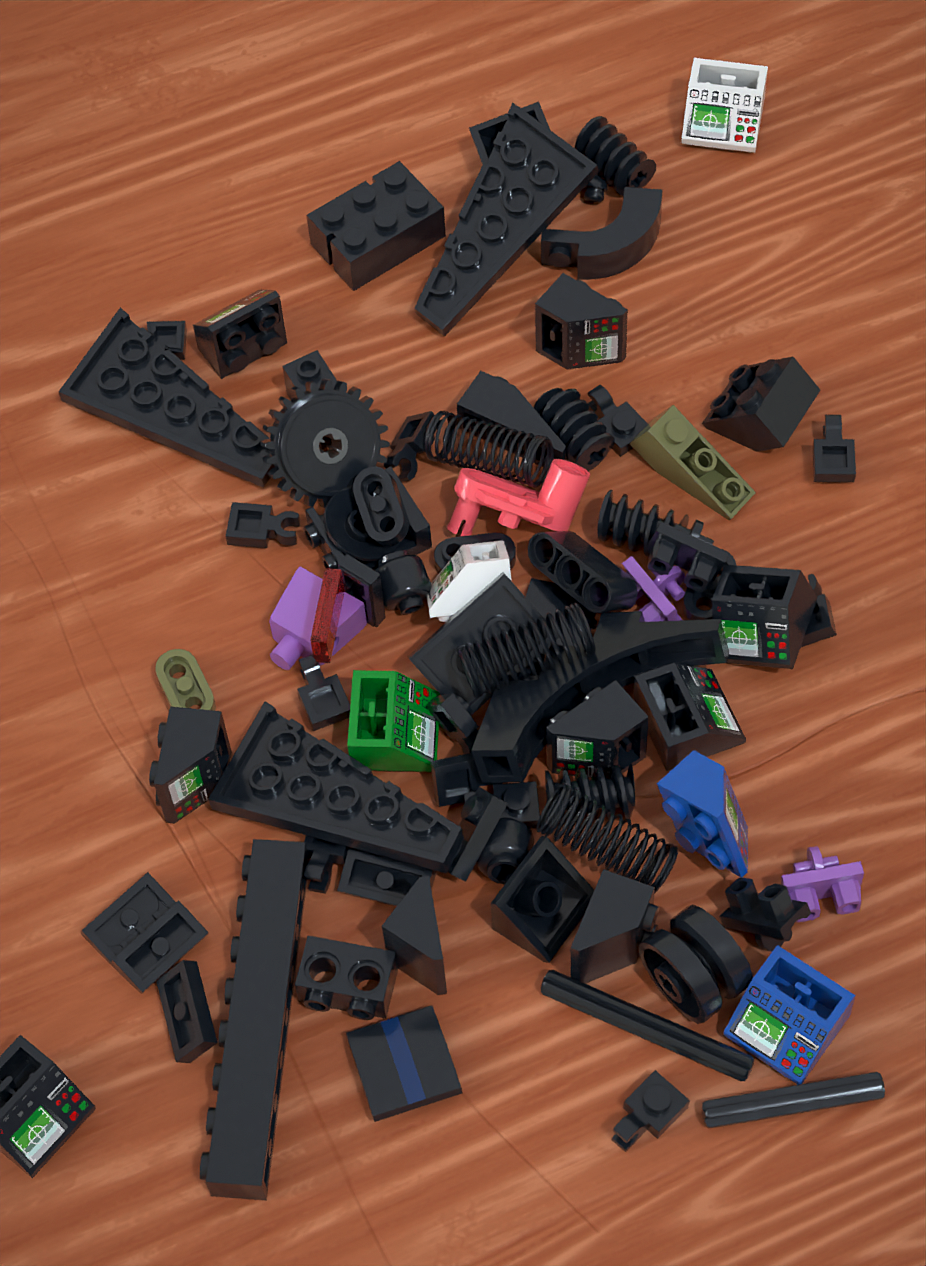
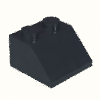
[570,869,660,984]

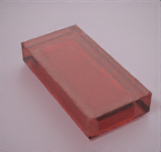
[310,568,345,663]

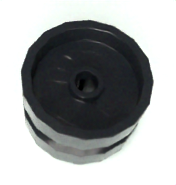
[639,904,753,1024]

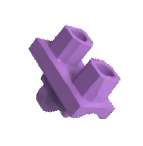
[622,556,685,622]
[781,846,864,923]

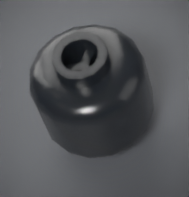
[375,550,432,615]
[477,817,534,884]

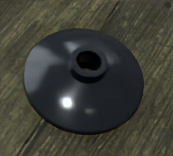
[323,488,400,561]

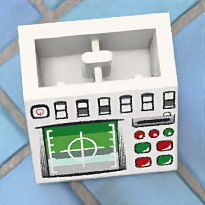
[681,58,768,153]
[427,540,511,622]

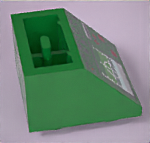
[347,670,441,772]

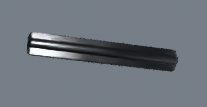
[702,1072,885,1128]

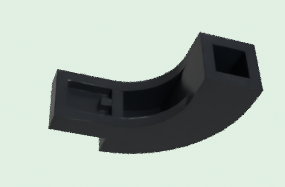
[541,187,663,280]

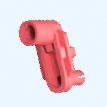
[447,459,590,536]

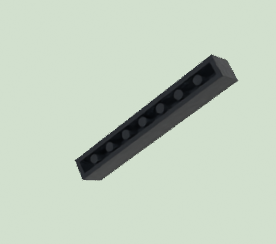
[200,839,310,1201]

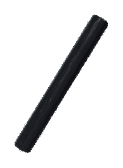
[541,970,754,1081]

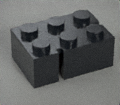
[307,161,446,291]

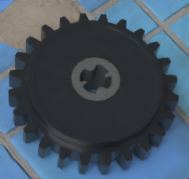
[261,379,390,508]

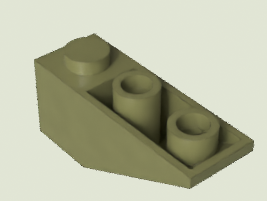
[629,405,756,520]

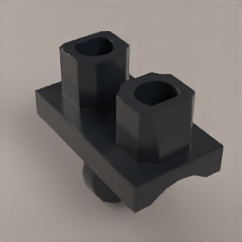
[645,519,729,592]
[719,877,811,951]

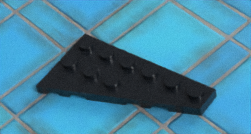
[59,307,275,488]
[208,701,464,873]

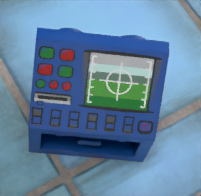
[657,750,748,878]
[723,945,855,1085]

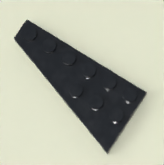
[414,103,599,336]

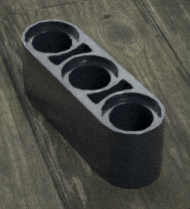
[528,531,638,613]

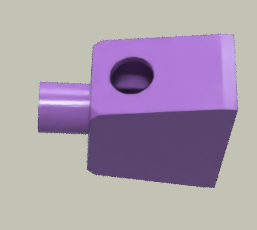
[269,567,367,670]

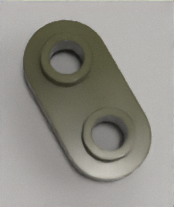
[155,649,216,711]

